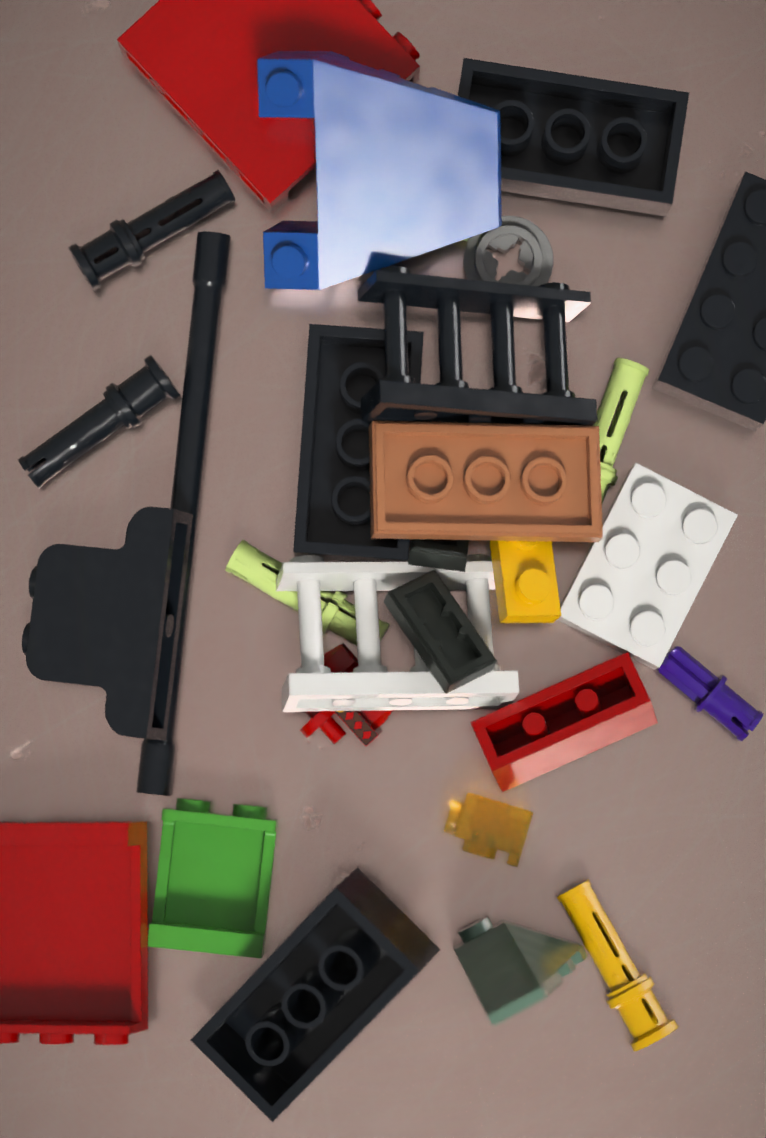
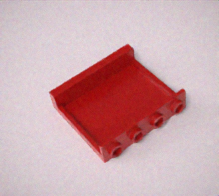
[117,0,420,214]
[0,821,148,1045]

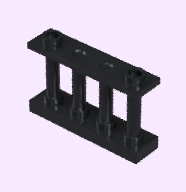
[357,266,597,426]

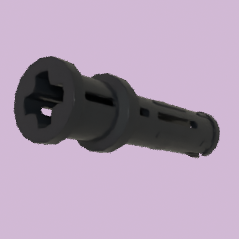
[68,170,236,291]
[18,355,180,489]

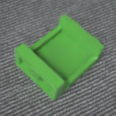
[148,798,278,959]

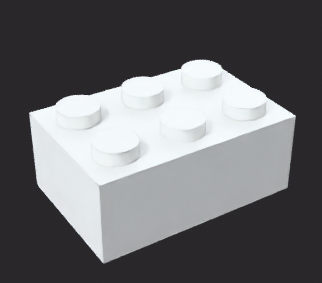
[557,463,738,670]

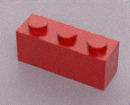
[470,652,658,792]

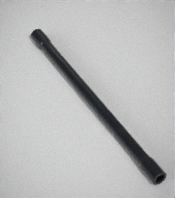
[136,231,231,796]

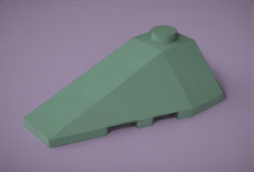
[453,916,588,1026]

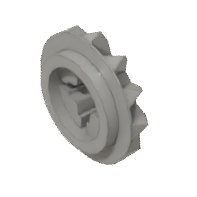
[463,216,553,287]

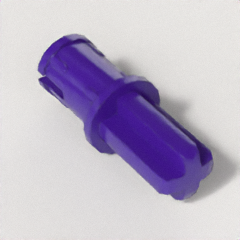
[658,646,764,742]

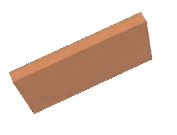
[369,421,603,542]

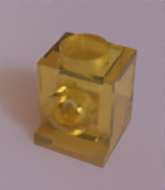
[443,792,534,867]

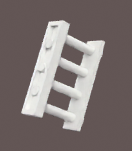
[276,554,520,712]

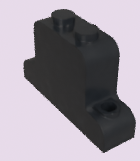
[22,507,193,741]

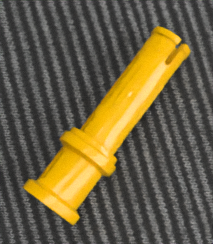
[557,879,679,1052]

